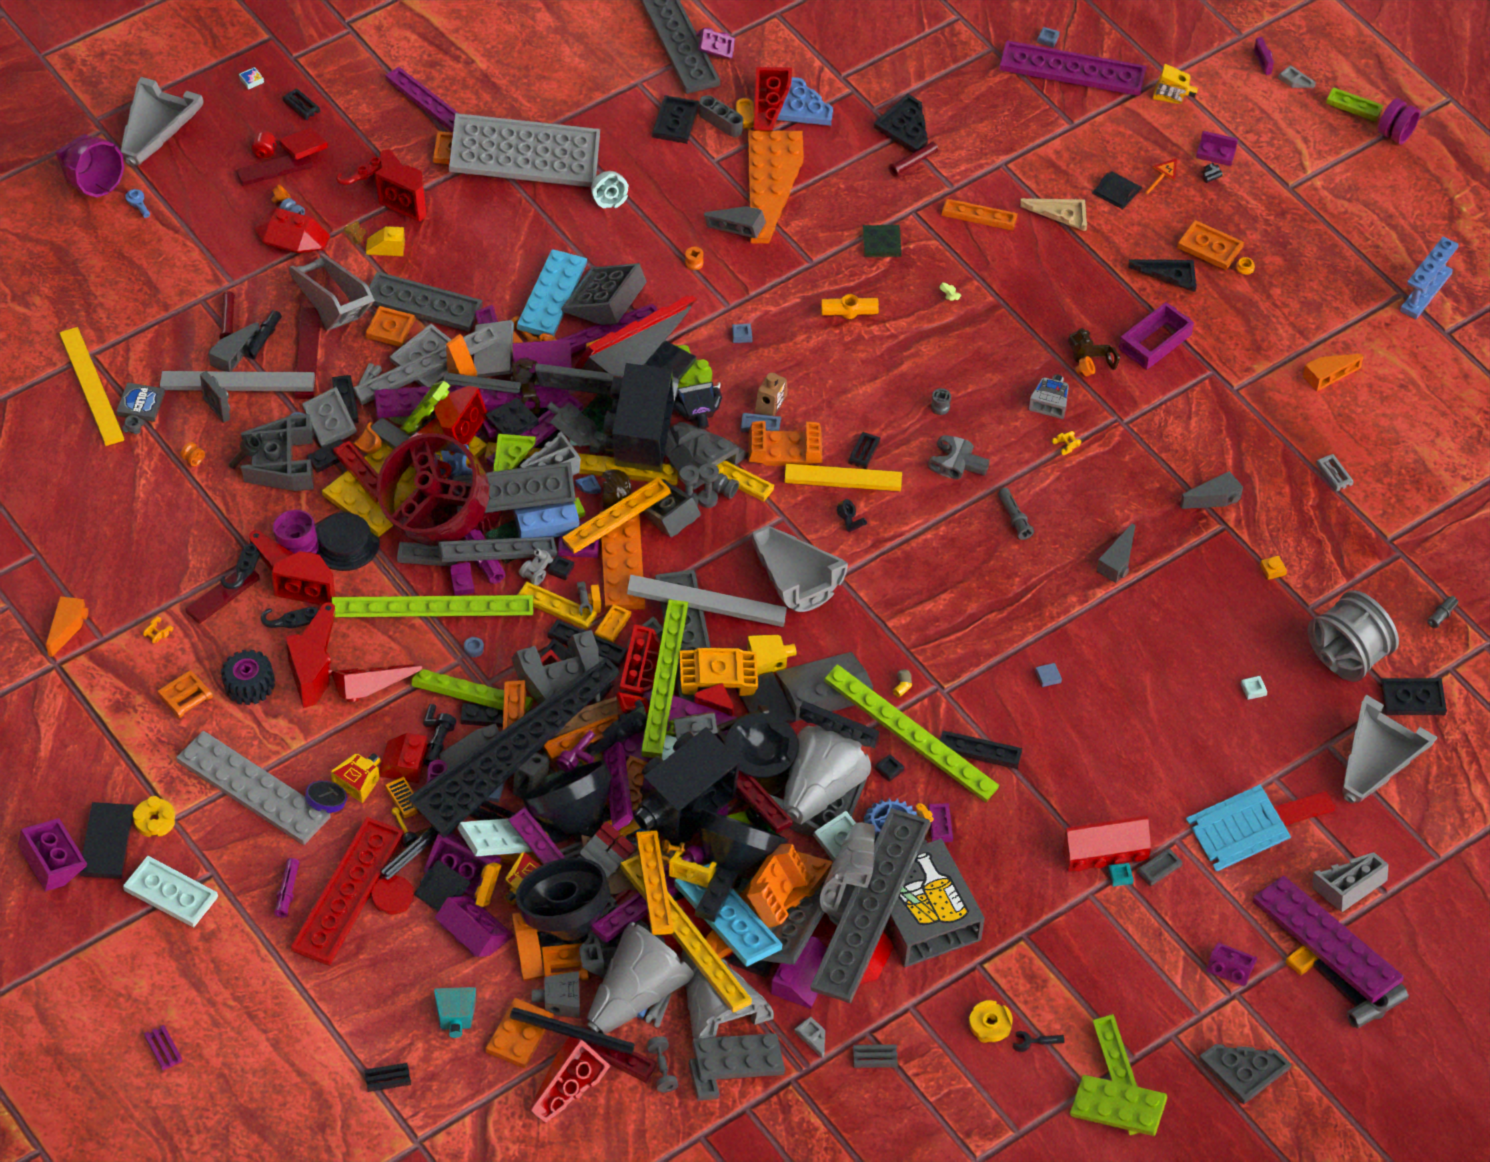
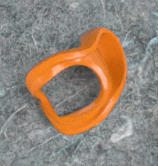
[352,421,382,454]

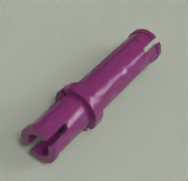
[274,858,300,918]

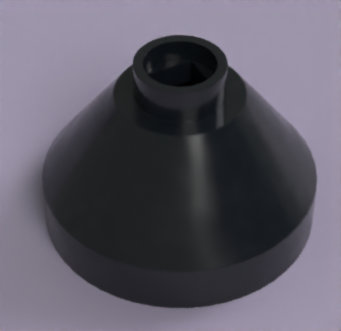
[522,760,612,842]
[696,809,788,888]
[516,858,610,945]

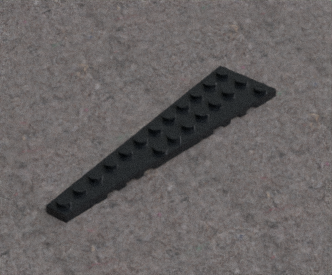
[408,658,620,838]

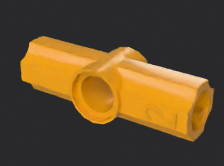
[821,294,879,319]

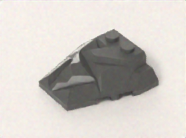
[664,421,749,489]

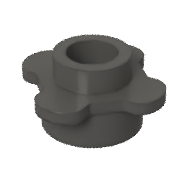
[122,415,144,434]

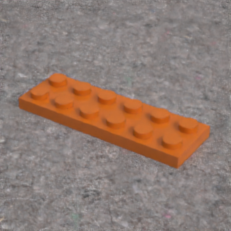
[600,511,645,610]

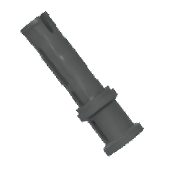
[997,487,1034,540]

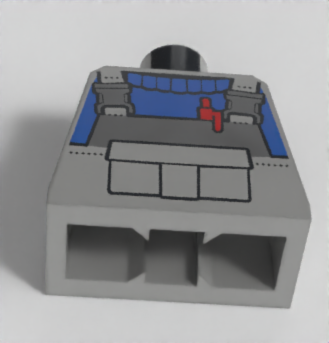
[1029,374,1069,419]

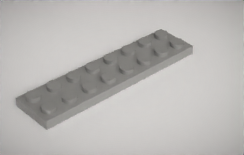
[176,730,331,845]

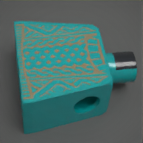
[435,987,476,1038]

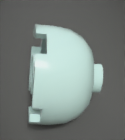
[591,171,629,208]

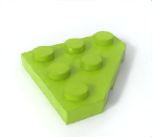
[400,381,450,433]

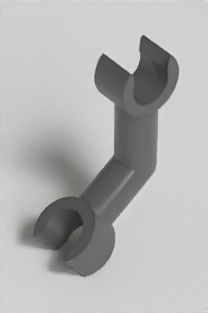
[577,581,592,616]

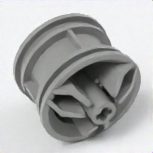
[1307,590,1399,682]

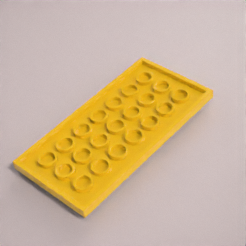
[322,415,488,537]

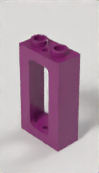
[1119,302,1194,370]

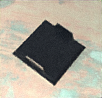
[1092,171,1142,210]
[414,860,471,911]

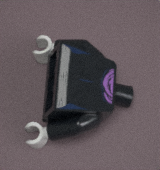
[673,381,722,429]

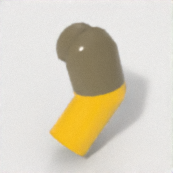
[893,669,912,698]

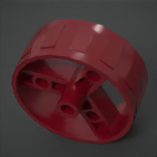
[377,433,489,546]

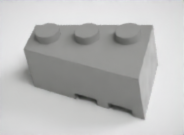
[520,432,581,475]

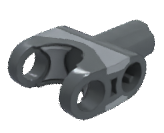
[928,435,990,479]

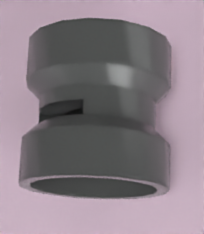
[931,388,951,415]
[713,473,739,499]

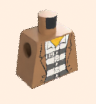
[755,373,788,416]

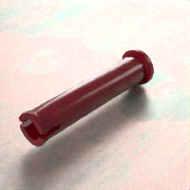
[889,142,938,177]
[219,291,235,340]

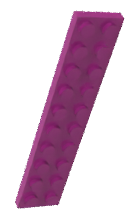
[374,384,569,418]

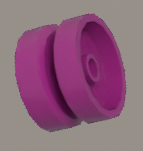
[1378,98,1421,145]

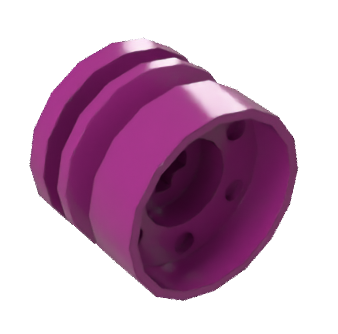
[273,509,319,554]

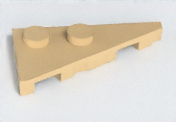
[1020,199,1087,231]

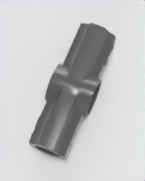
[1346,983,1409,1029]

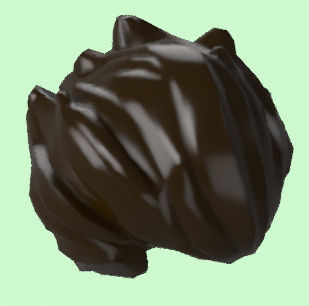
[601,469,631,509]

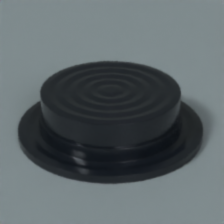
[316,512,380,571]
[726,713,798,778]

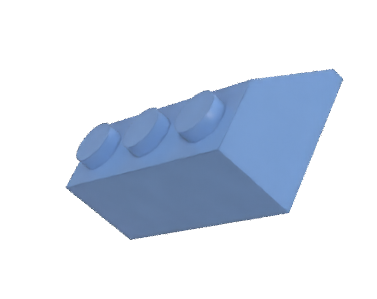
[513,502,579,538]

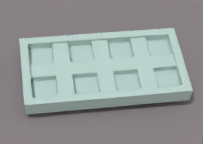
[457,819,533,856]

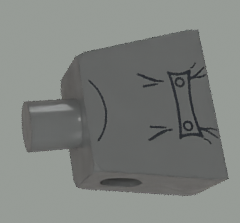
[532,972,580,1018]

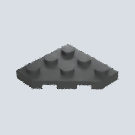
[1199,1044,1292,1104]

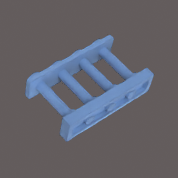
[1400,237,1459,319]

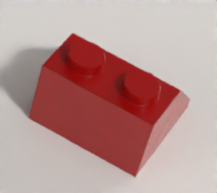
[379,733,428,783]

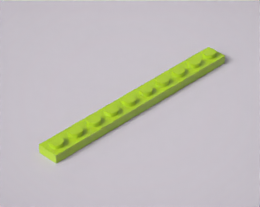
[332,595,533,617]
[641,599,688,758]
[824,664,999,803]

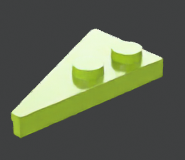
[493,434,536,472]

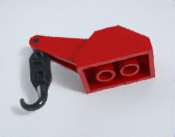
[220,530,335,606]
[260,602,336,708]

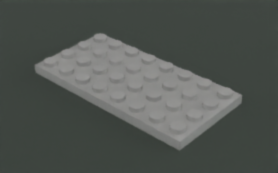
[449,113,600,187]

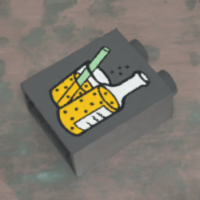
[885,838,985,968]

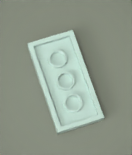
[123,856,218,928]

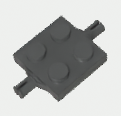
[546,401,602,450]

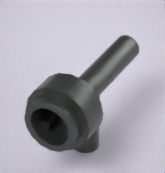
[229,435,261,469]

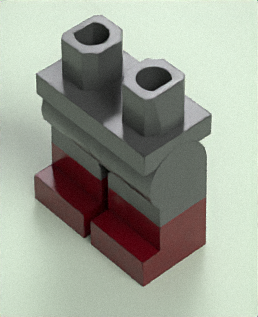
[578,821,636,880]

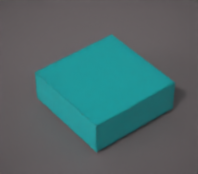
[1108,863,1134,887]

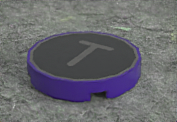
[305,780,347,813]

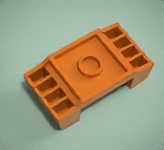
[749,421,822,466]
[747,844,811,928]

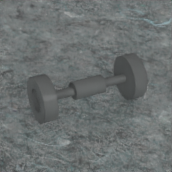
[698,463,719,508]
[680,465,699,506]
[647,1036,678,1093]

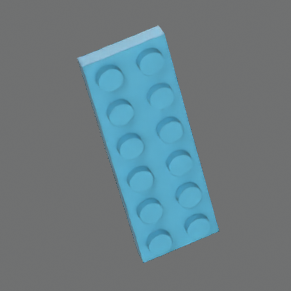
[517,249,587,336]
[674,864,782,967]

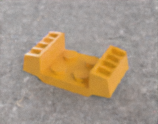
[680,648,758,696]

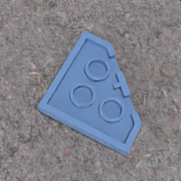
[777,77,833,126]

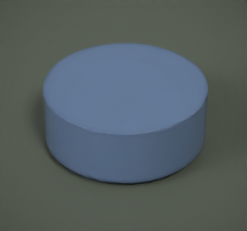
[464,637,484,657]

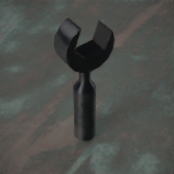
[1013,1031,1064,1052]

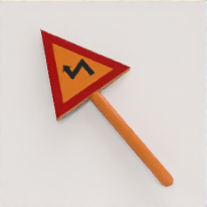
[1145,158,1177,194]

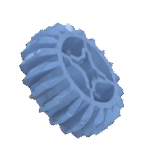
[864,798,917,842]

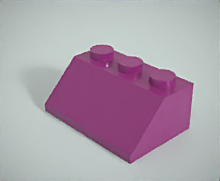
[512,339,572,374]
[18,818,87,891]
[423,833,501,899]
[435,896,514,957]
[771,936,827,1009]

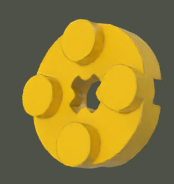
[133,796,175,837]
[969,1000,1013,1043]

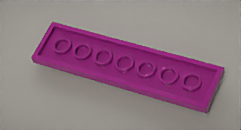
[1000,41,1146,96]
[1253,875,1404,1004]

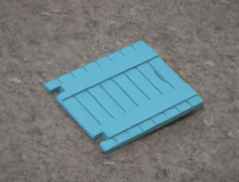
[1186,785,1291,871]

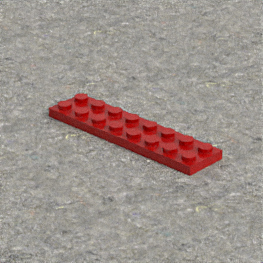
[291,817,405,966]

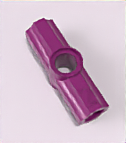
[465,529,505,584]

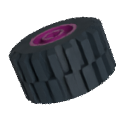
[221,650,275,705]

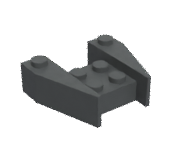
[241,414,314,491]
[511,630,600,705]

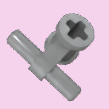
[519,549,554,586]

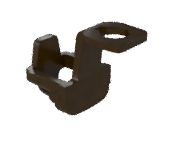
[1068,328,1120,370]
[511,358,540,414]

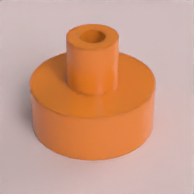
[271,185,291,204]
[1075,356,1095,376]

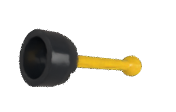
[392,807,418,848]

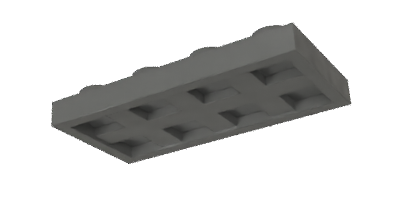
[692,1033,785,1081]

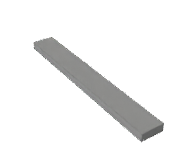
[353,324,500,405]
[160,371,315,391]
[627,575,787,627]

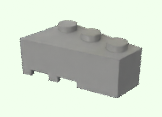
[1313,852,1389,912]

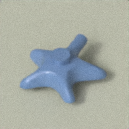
[440,444,473,480]

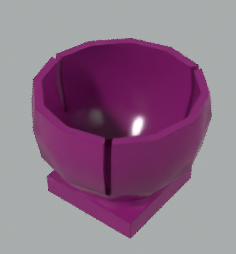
[55,134,124,197]

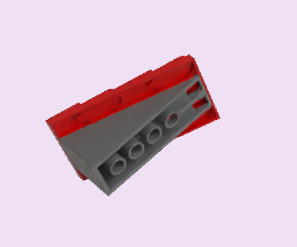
[574,295,697,375]

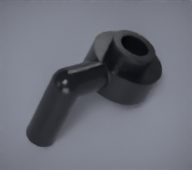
[837,499,867,532]
[423,704,457,732]

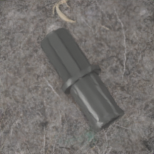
[1428,596,1458,628]

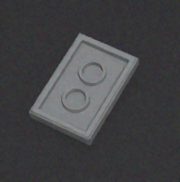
[474,320,514,377]
[302,387,358,448]

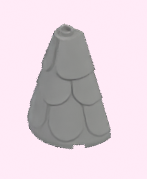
[121,77,203,166]
[752,526,848,612]
[1342,695,1437,803]
[783,725,871,825]
[820,822,875,926]
[586,922,695,1034]
[681,949,774,1039]

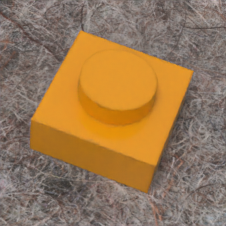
[1260,556,1287,580]
[588,585,601,613]

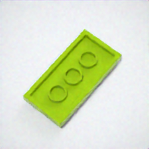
[1070,1075,1167,1136]

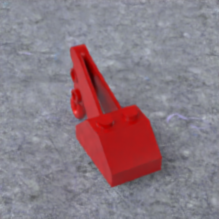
[336,149,427,222]
[409,386,488,479]

